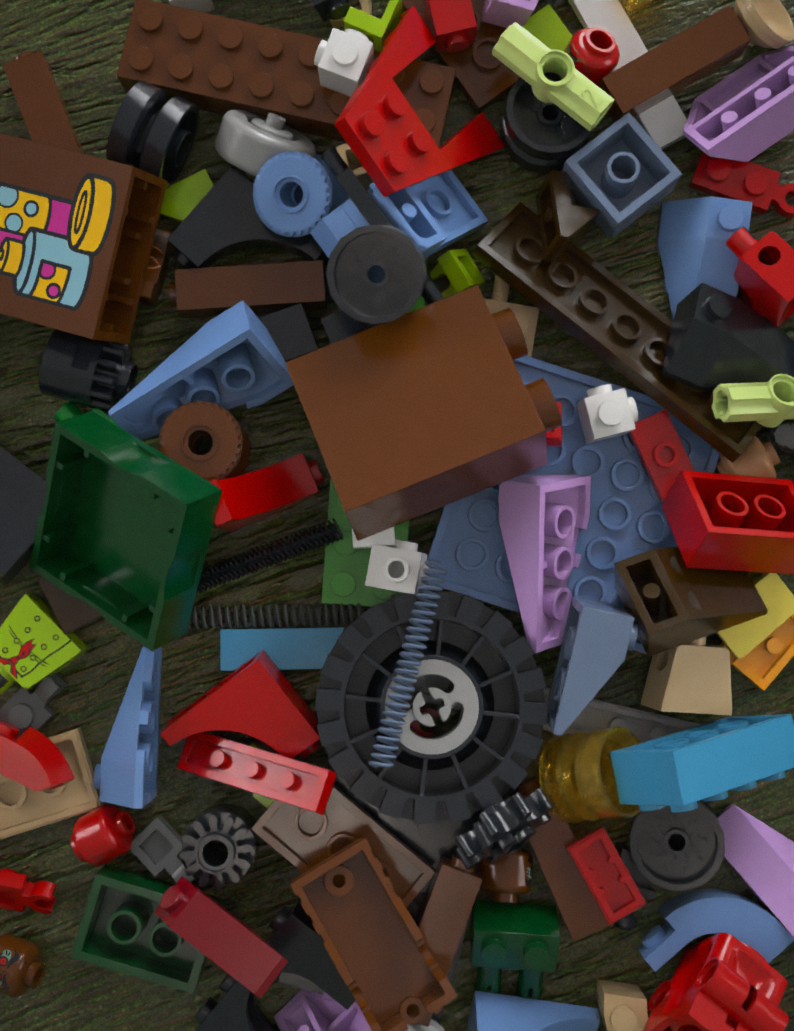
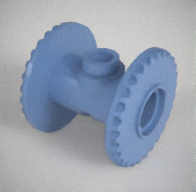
[253,151,350,237]

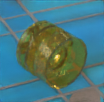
[539,726,642,823]

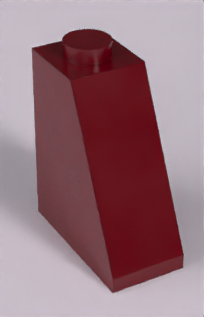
[155,876,288,999]

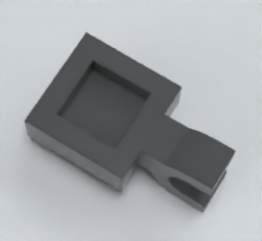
[0,673,68,736]
[130,815,197,883]

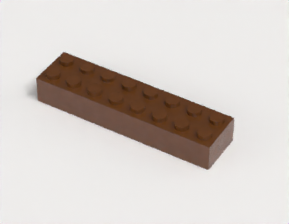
[117,0,456,147]

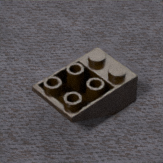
[615,547,768,657]

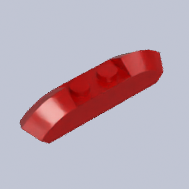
[0,720,75,792]

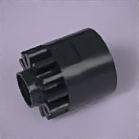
[39,329,138,412]
[179,803,260,889]

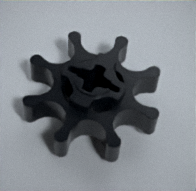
[455,788,554,870]

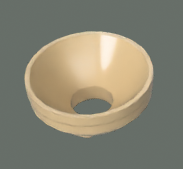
[734,0,794,49]

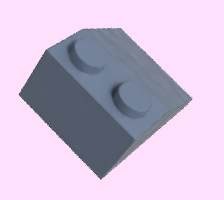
[547,596,638,736]

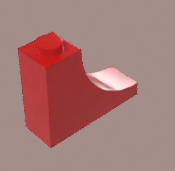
[209,453,324,532]
[159,650,321,759]

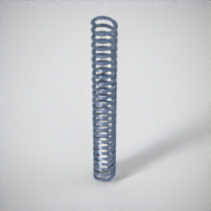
[368,560,448,768]

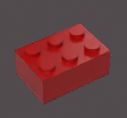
[661,470,794,574]

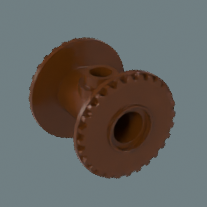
[158,401,250,482]

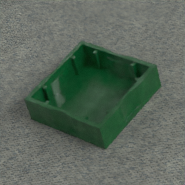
[29,411,222,651]

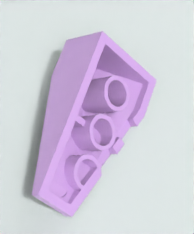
[498,475,591,653]
[716,803,794,938]

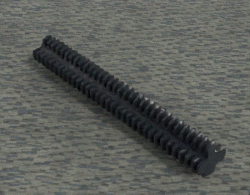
[196,518,343,594]

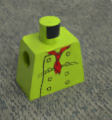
[0,594,90,695]

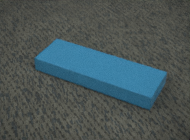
[220,627,344,671]

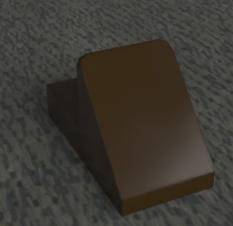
[536,170,600,262]

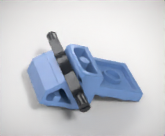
[311,147,489,304]

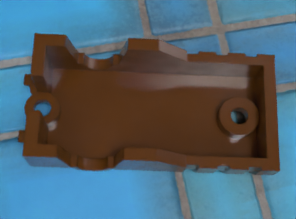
[289,837,458,1031]

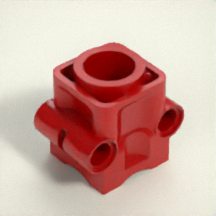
[643,933,789,1031]

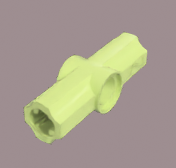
[492,22,615,131]
[711,373,794,428]

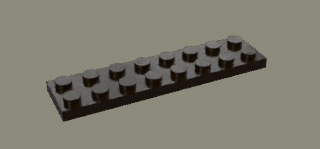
[472,202,762,463]

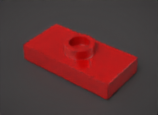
[628,409,695,502]
[565,826,647,925]

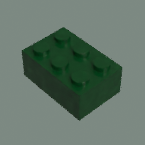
[71,864,225,994]

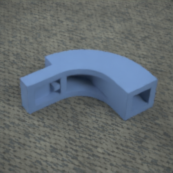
[637,888,794,972]

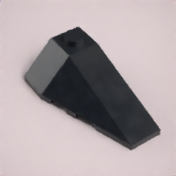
[661,283,794,391]

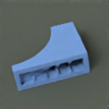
[467,990,600,1031]

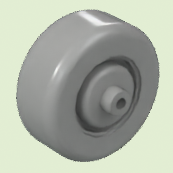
[214,109,317,185]

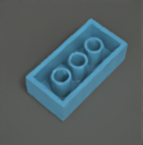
[610,714,794,812]

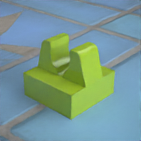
[430,248,486,298]

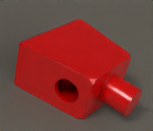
[725,227,794,328]

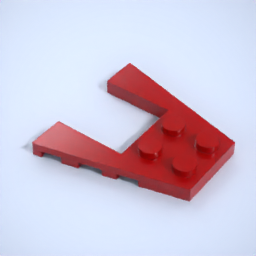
[334,5,505,197]

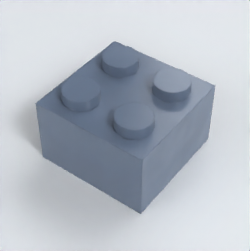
[562,112,682,240]

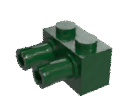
[470,900,560,999]

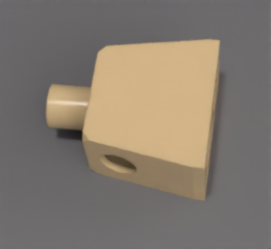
[641,636,732,716]

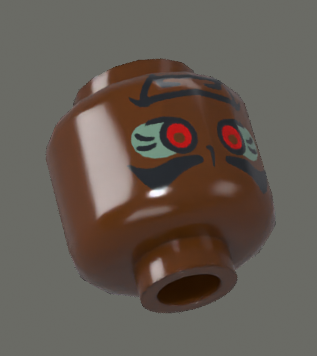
[478,848,533,903]
[0,933,45,997]

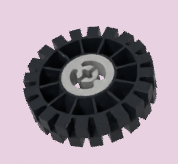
[315,590,548,825]

